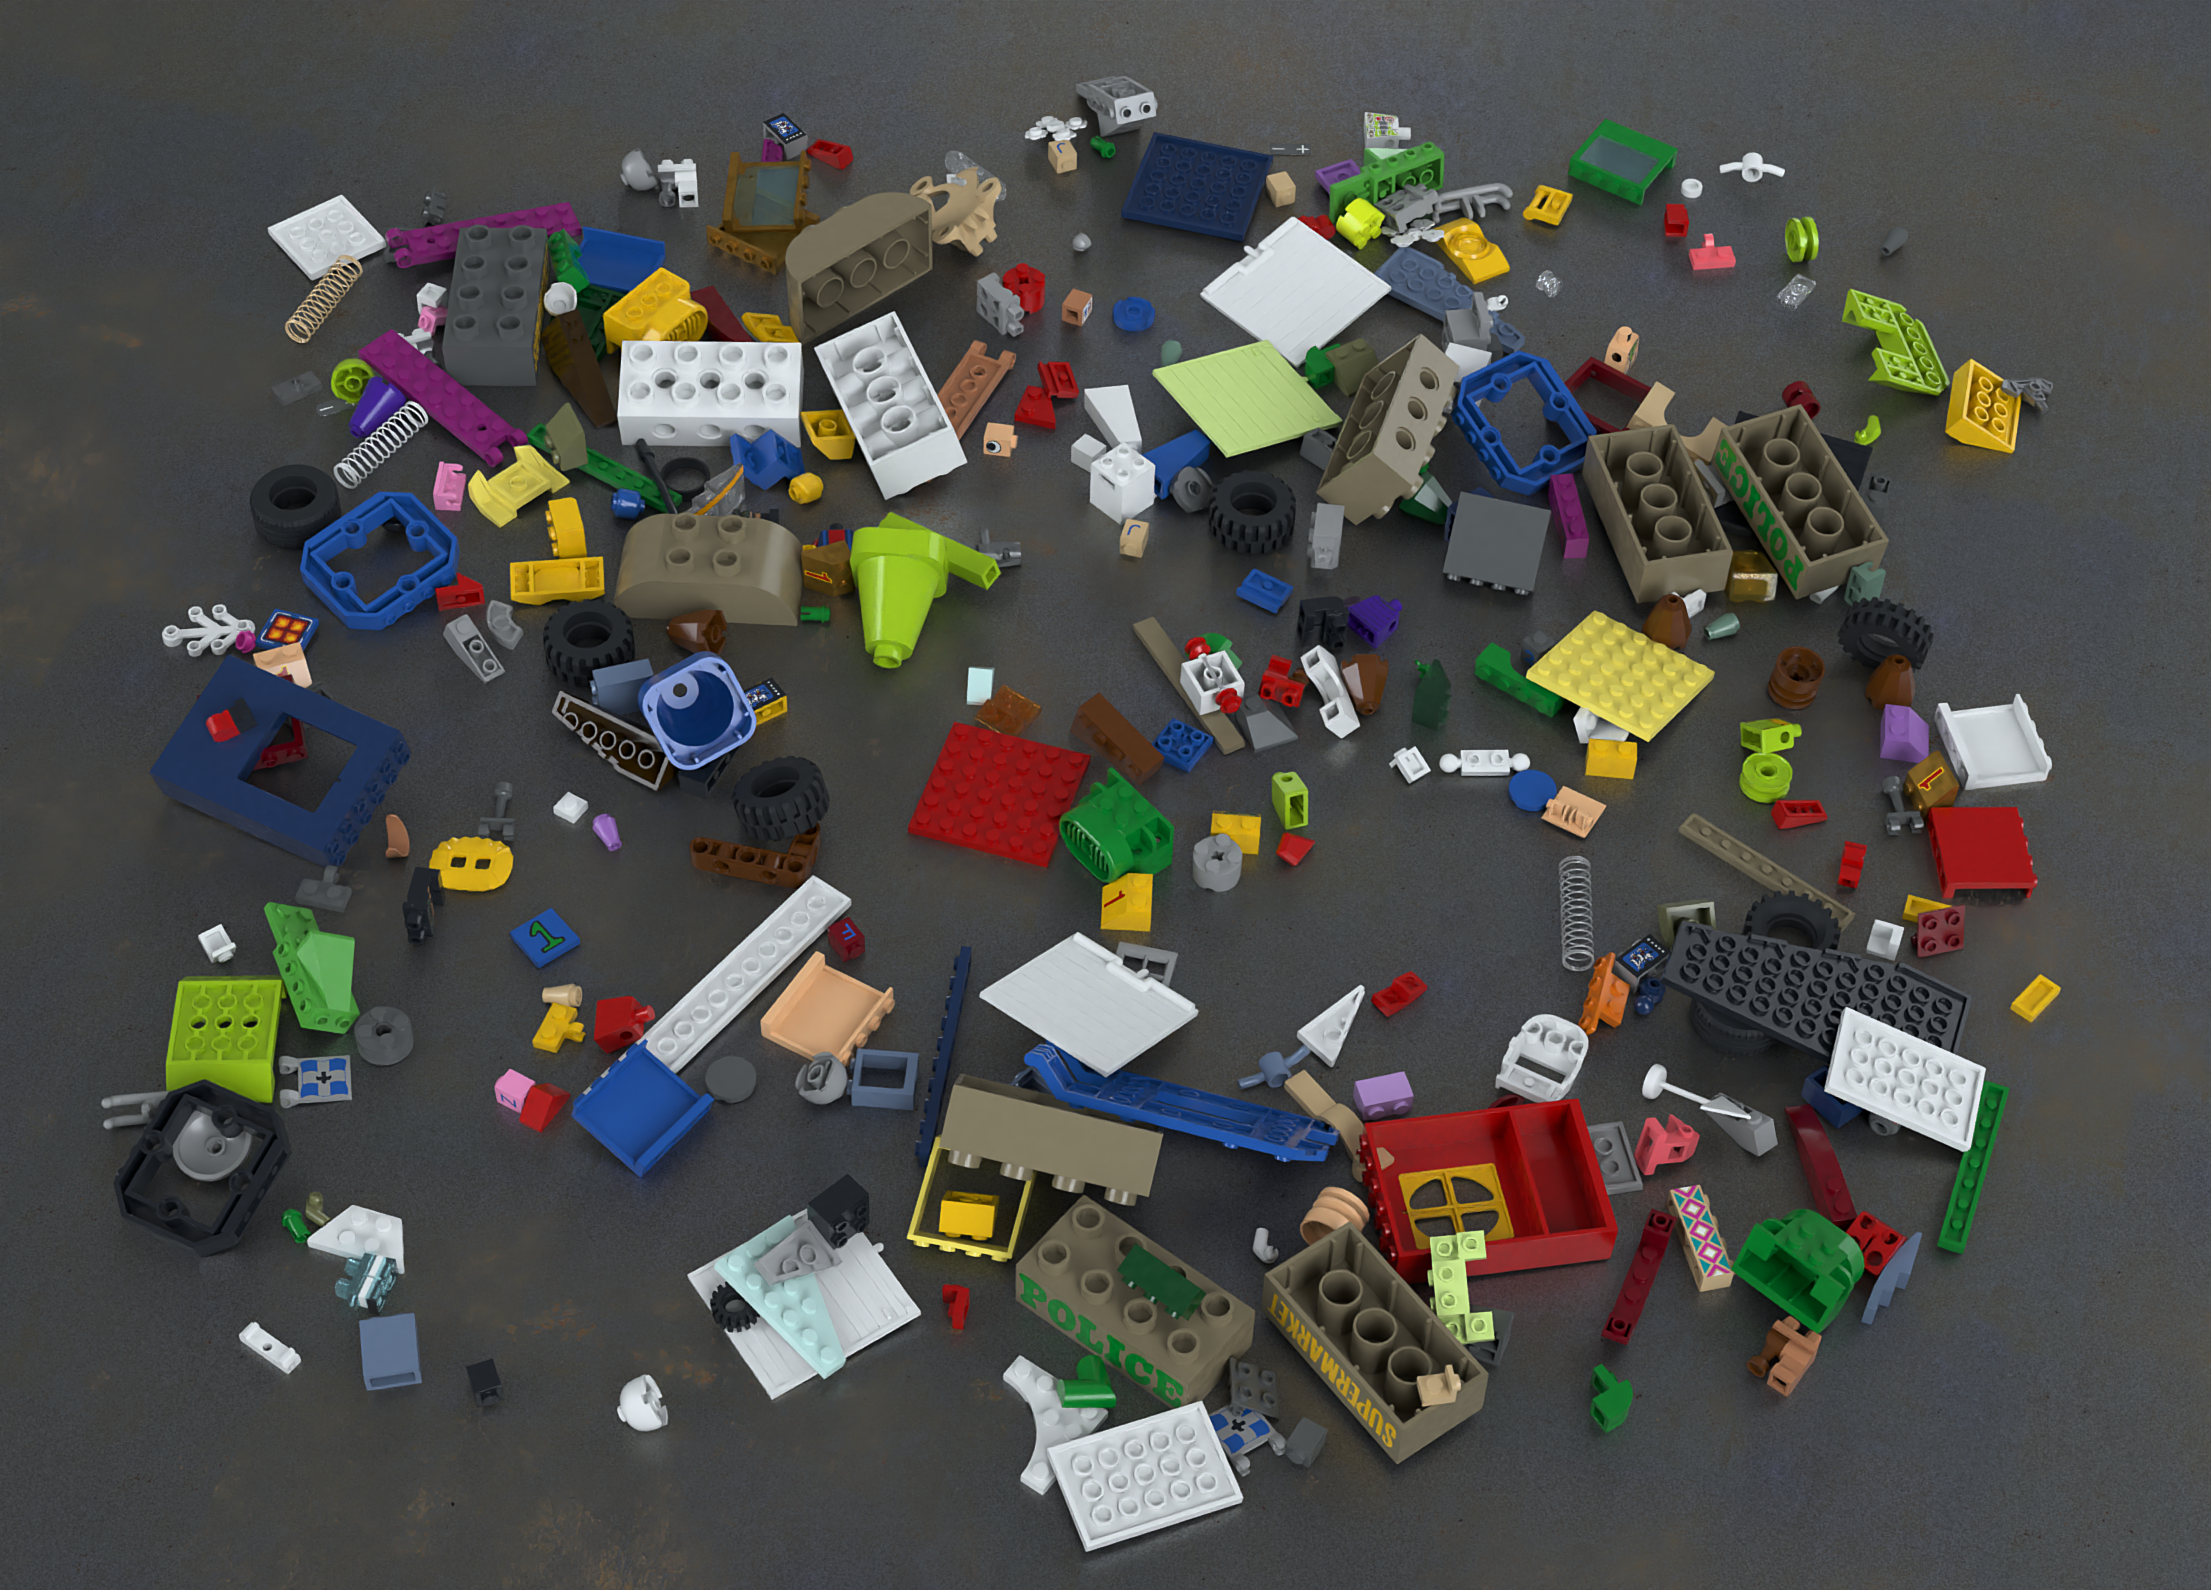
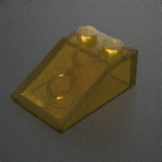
[1724,550,1778,603]

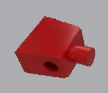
[594,996,655,1054]

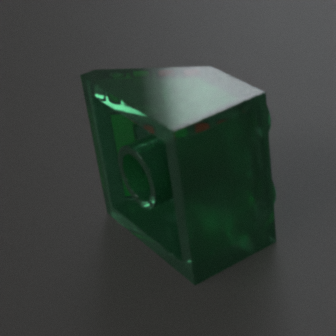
[1411,659,1453,731]

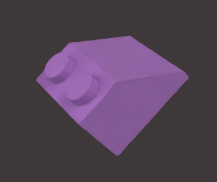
[1880,704,1929,763]

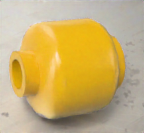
[789,472,823,505]

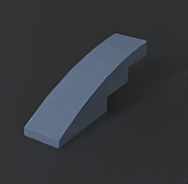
[1861,1232,1922,1325]

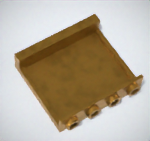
[706,187,820,274]

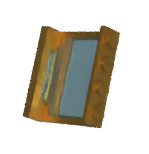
[722,151,812,233]

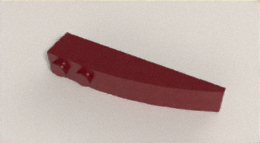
[690,285,753,342]
[1784,1104,1858,1232]

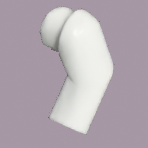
[1487,295,1508,311]

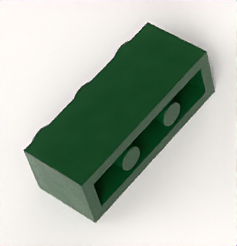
[1117,1243,1207,1321]

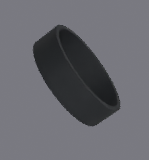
[660,457,711,502]

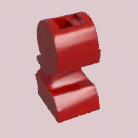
[1297,215,1336,240]
[1837,841,1867,889]

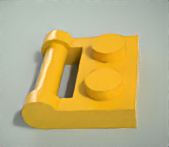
[1523,185,1573,226]

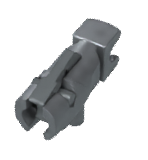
[960,529,1021,568]

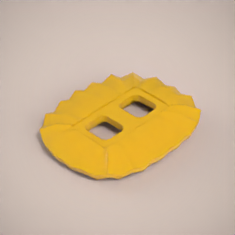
[429,836,513,892]

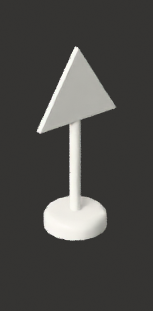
[1642,1064,1751,1119]

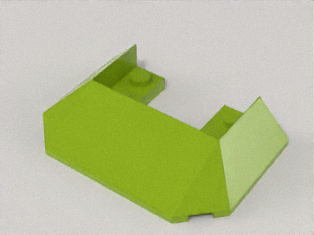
[1842,288,1950,396]

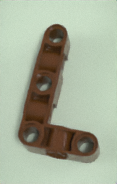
[689,822,821,889]

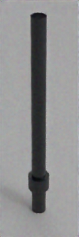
[637,439,679,514]

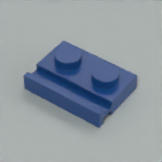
[1236,568,1293,614]

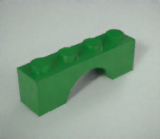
[548,228,590,294]
[1474,642,1568,718]

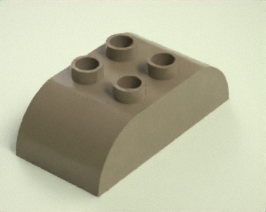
[785,192,933,346]
[613,512,803,626]

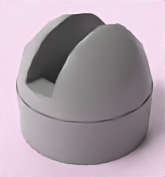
[1072,233,1091,252]

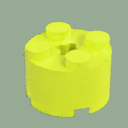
[1336,198,1385,249]

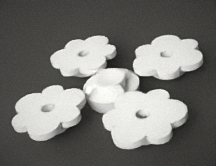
[1025,116,1087,141]
[1381,219,1444,247]

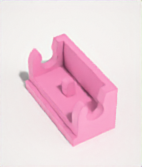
[433,462,467,511]

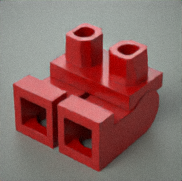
[1845,1211,1907,1280]

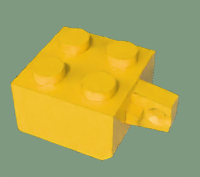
[545,497,587,559]

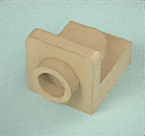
[1416,1365,1461,1407]

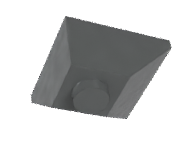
[1235,694,1298,753]

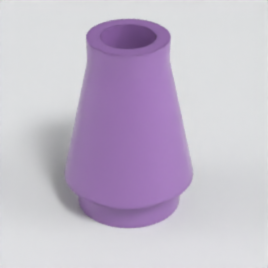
[592,814,622,851]

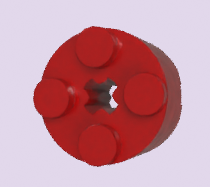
[1002,263,1045,314]

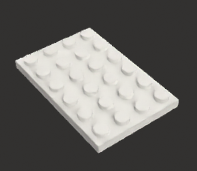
[1824,1007,1986,1152]
[1047,1401,1243,1552]

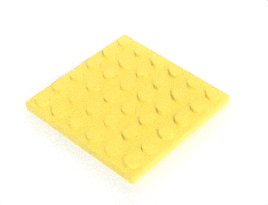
[1526,610,1715,742]

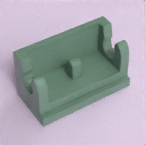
[1844,562,1886,606]

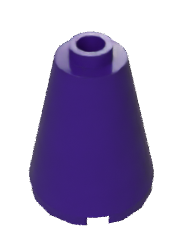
[348,376,406,439]

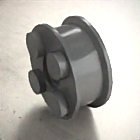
[354,1006,414,1066]

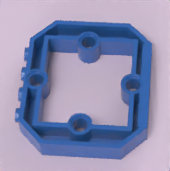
[1451,350,1597,496]
[300,491,460,630]

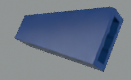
[1142,429,1211,500]

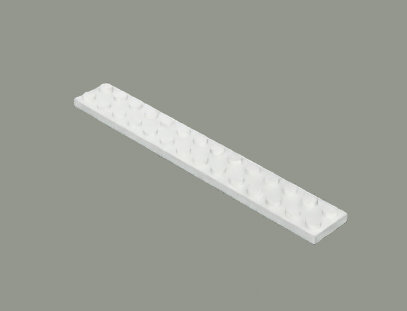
[583,875,851,1095]

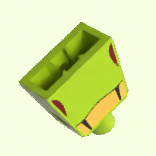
[1740,718,1802,754]

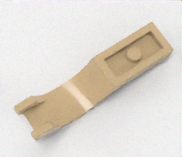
[1284,1070,1364,1161]

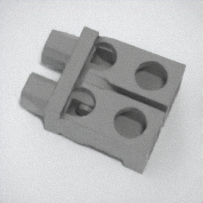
[1373,183,1439,233]
[977,272,1024,337]

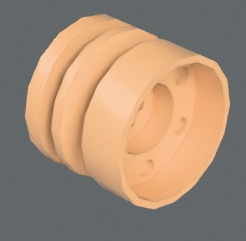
[1300,1187,1370,1245]

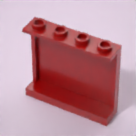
[1926,807,2037,898]

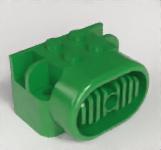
[1059,767,1174,883]
[1730,1209,1864,1334]

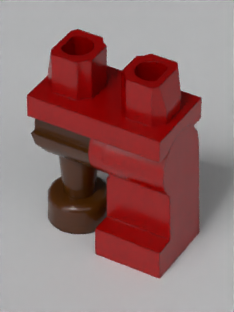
[1258,654,1311,708]

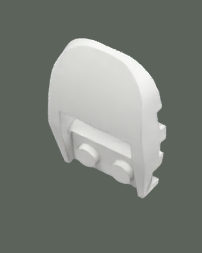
[1495,1014,1589,1103]

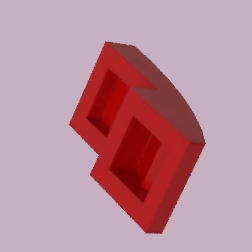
[1371,971,1428,1017]

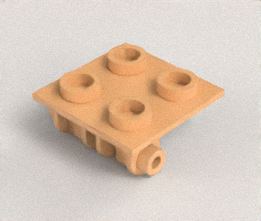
[1542,786,1607,838]

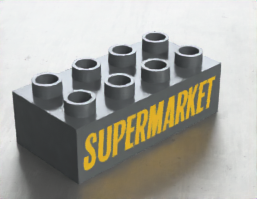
[442,225,551,386]

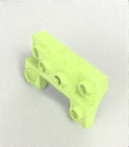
[1427,1230,1495,1345]

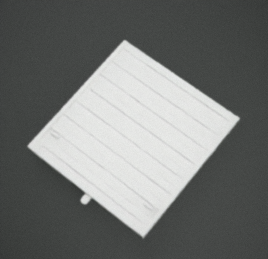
[1200,217,1391,369]
[979,932,1199,1078]
[687,1208,921,1400]

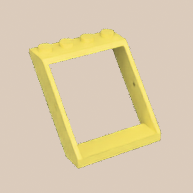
[907,1134,1038,1262]

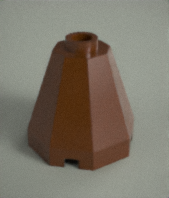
[1641,593,1692,651]
[666,609,727,655]
[1340,654,1389,715]
[1865,654,1916,711]

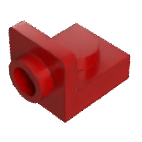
[942,1284,970,1330]

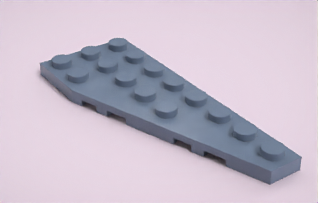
[1374,247,1525,354]

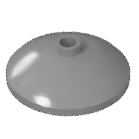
[173,1111,252,1181]

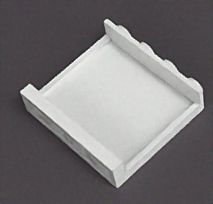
[1934,694,2052,790]

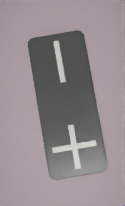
[1270,143,1311,155]
[316,398,358,416]

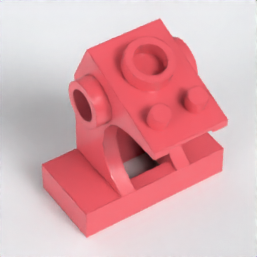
[1633,1114,1700,1175]

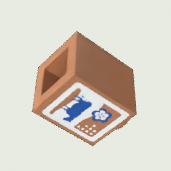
[1062,289,1092,327]

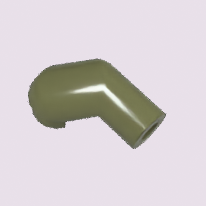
[305,1191,332,1228]

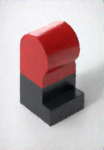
[206,697,258,742]

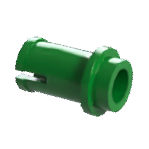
[1090,135,1116,158]
[801,605,831,623]
[281,1209,311,1244]

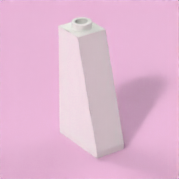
[1084,385,1142,454]

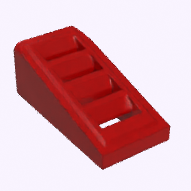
[806,139,854,170]
[1771,800,1828,829]

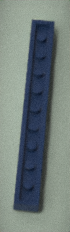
[915,946,972,1168]

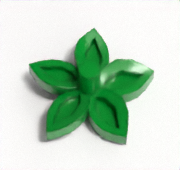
[1415,659,1438,680]

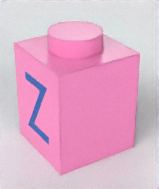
[495,1069,536,1114]

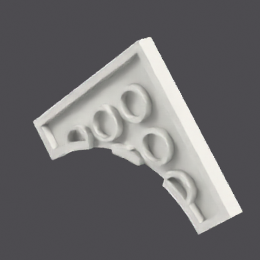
[1003,1355,1108,1495]

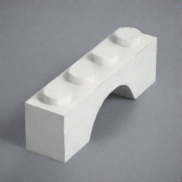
[1300,645,1360,739]

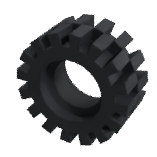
[710,1281,760,1333]

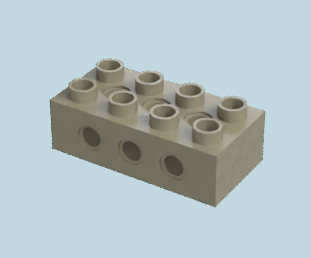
[1316,334,1460,525]

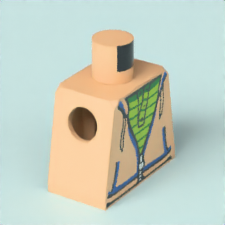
[1604,326,1639,374]

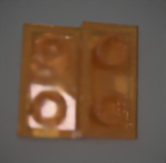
[975,684,1043,737]

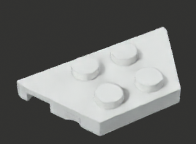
[307,1205,405,1274]

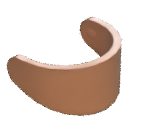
[386,814,410,858]

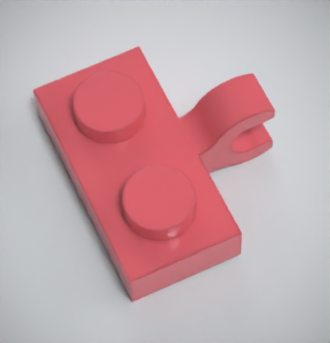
[1689,233,1736,270]

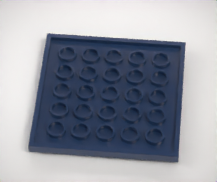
[1121,132,1274,242]

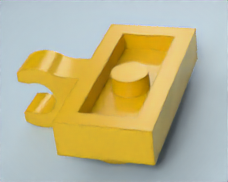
[532,1002,586,1053]

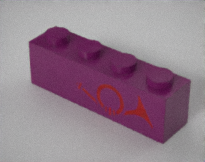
[1548,474,1589,559]

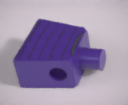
[1348,595,1402,649]

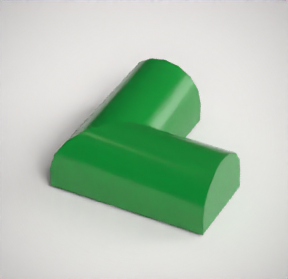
[1056,1355,1116,1408]

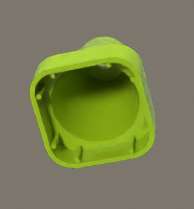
[850,527,949,668]

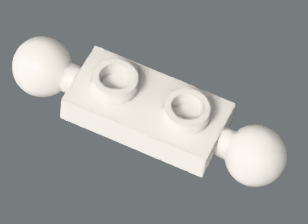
[1439,750,1530,776]

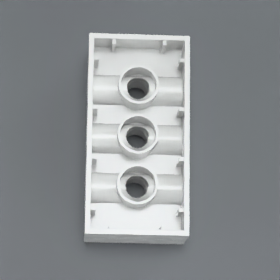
[814,311,967,500]
[617,341,804,447]

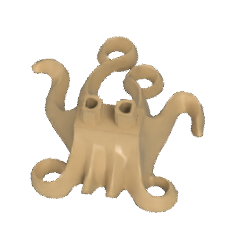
[910,167,1001,257]

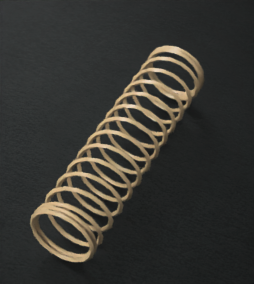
[285,255,363,343]

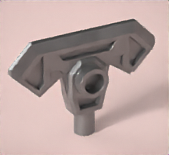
[2001,377,2054,414]

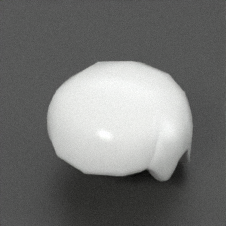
[544,282,577,316]

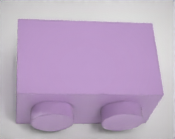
[1353,1071,1414,1121]

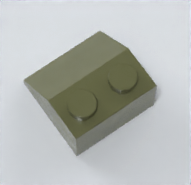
[1325,337,1379,398]
[544,403,588,471]
[1657,898,1717,950]

